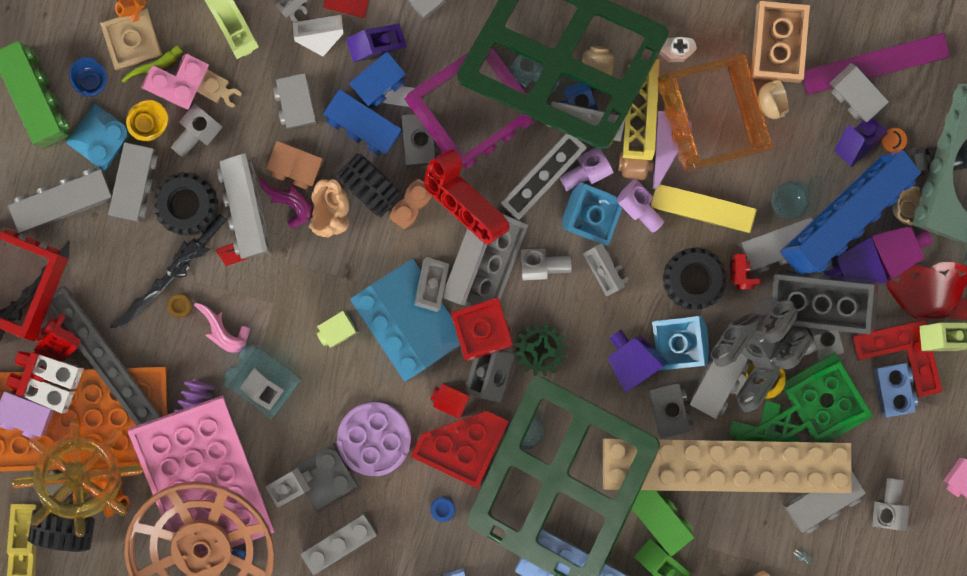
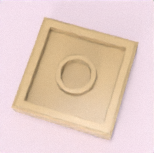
[100,8,163,71]

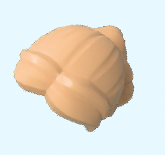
[309,179,349,238]

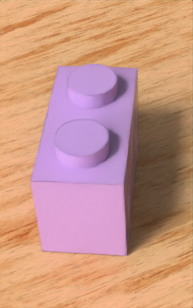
[0,391,55,439]

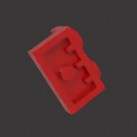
[730,254,761,290]
[33,314,81,361]

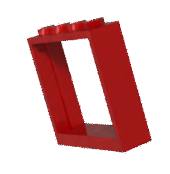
[0,228,69,341]

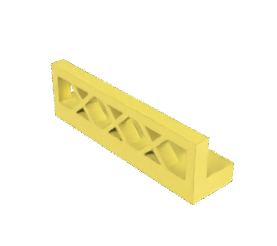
[623,59,660,160]

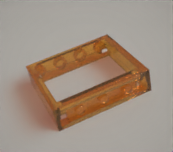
[657,53,773,173]

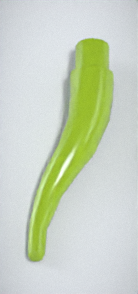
[121,45,183,83]

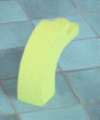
[205,0,259,59]

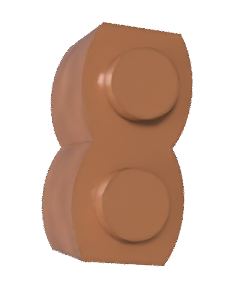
[266,141,324,190]
[390,179,433,230]

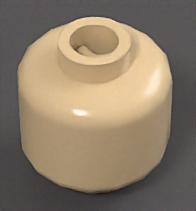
[582,46,615,76]

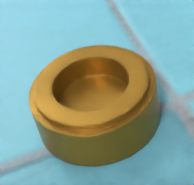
[167,293,193,318]

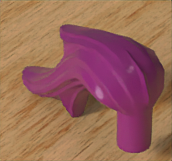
[258,177,313,229]

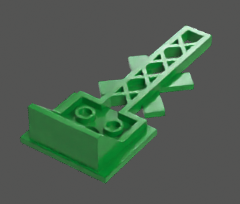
[728,352,873,443]

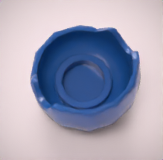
[69,57,108,97]

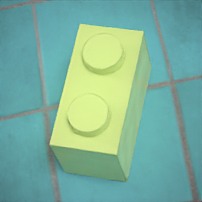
[316,311,359,348]
[920,323,967,351]

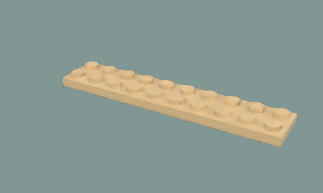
[603,439,852,493]

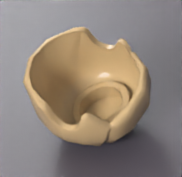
[758,80,789,119]
[892,186,922,225]

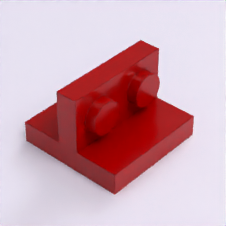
[451,297,514,361]

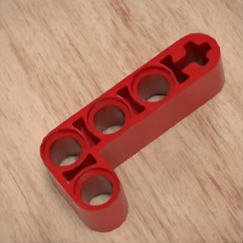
[424,149,510,244]

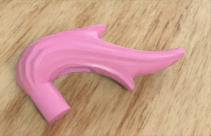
[194,303,250,353]

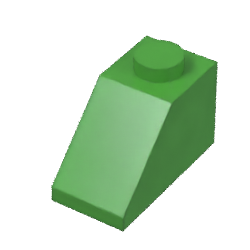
[634,539,691,576]

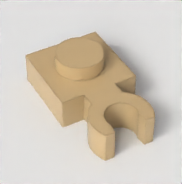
[197,69,243,108]

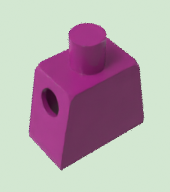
[870,226,932,281]

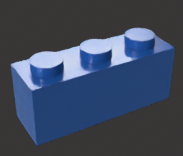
[323,89,403,156]

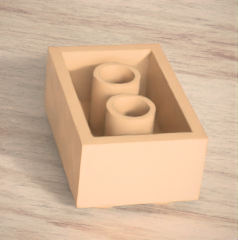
[750,1,810,83]

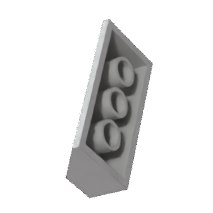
[217,153,272,259]
[442,214,528,307]

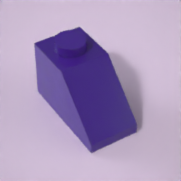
[346,24,407,62]

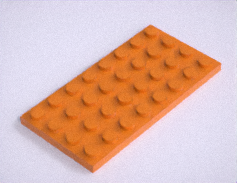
[0,367,169,472]

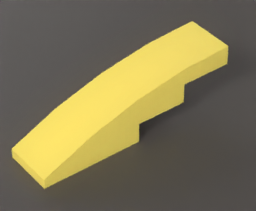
[651,184,757,233]
[7,504,37,576]

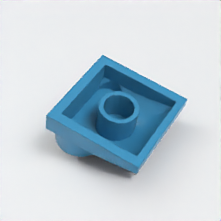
[65,103,132,172]
[562,183,623,246]
[652,316,710,371]

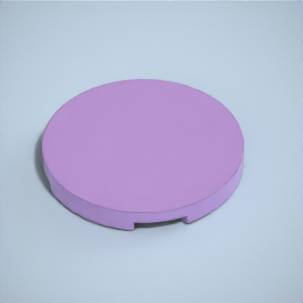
[337,402,411,476]

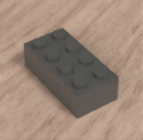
[772,270,879,334]

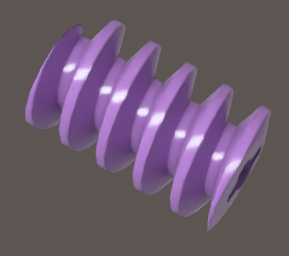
[174,378,216,412]

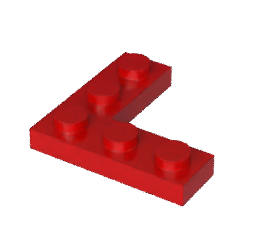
[852,320,943,398]

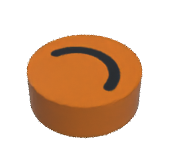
[881,128,907,153]

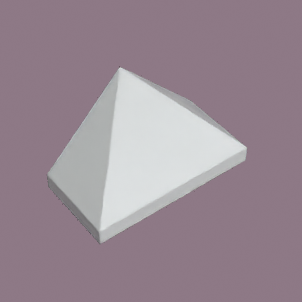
[293,15,343,56]

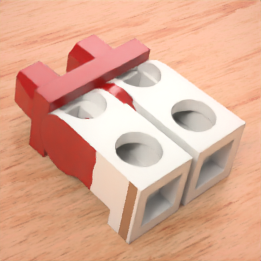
[6,351,84,413]

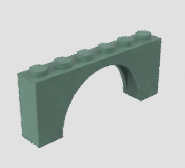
[912,84,967,244]

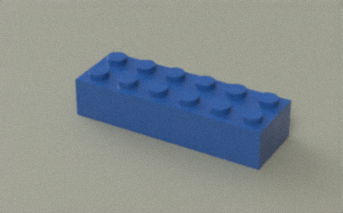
[779,150,921,274]

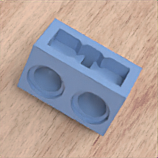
[873,363,918,418]

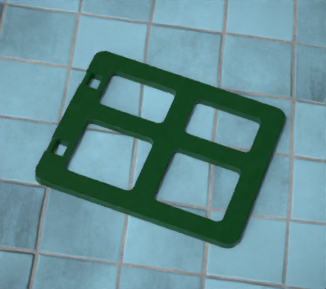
[457,0,669,149]
[467,377,660,576]

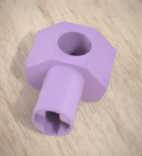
[559,147,614,192]
[616,179,664,232]

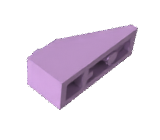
[652,111,692,189]

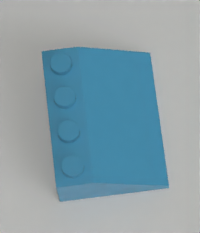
[350,259,460,382]

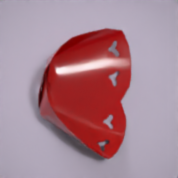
[886,262,967,319]

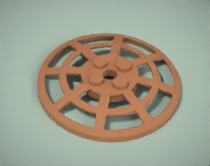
[124,482,275,576]

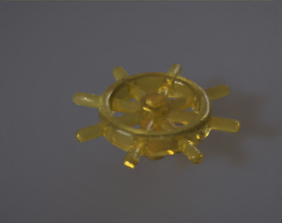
[11,417,143,537]

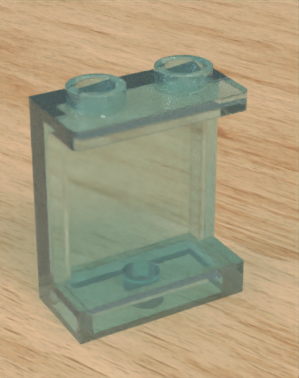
[223,344,302,420]

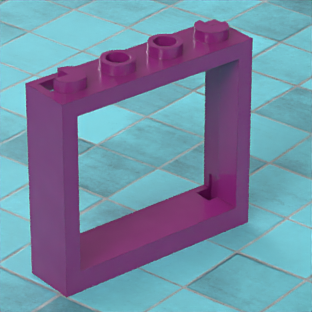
[404,48,535,169]

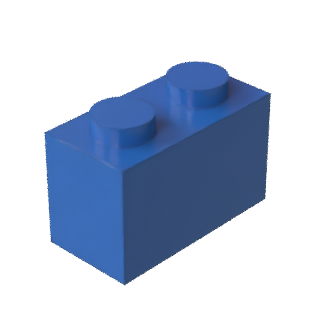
[349,52,407,108]

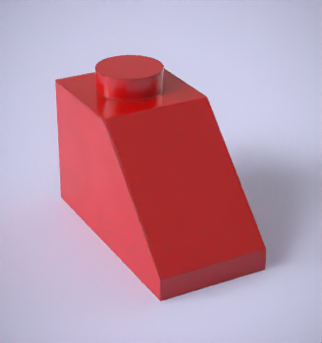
[430,383,470,419]

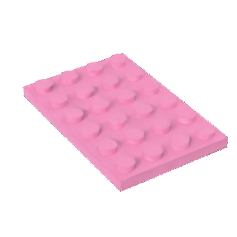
[128,395,275,554]

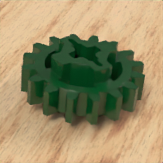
[514,323,567,376]

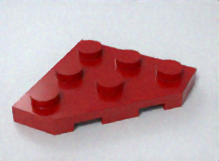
[411,410,509,489]

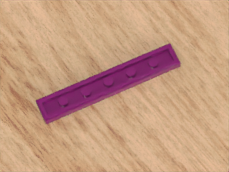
[802,33,950,96]

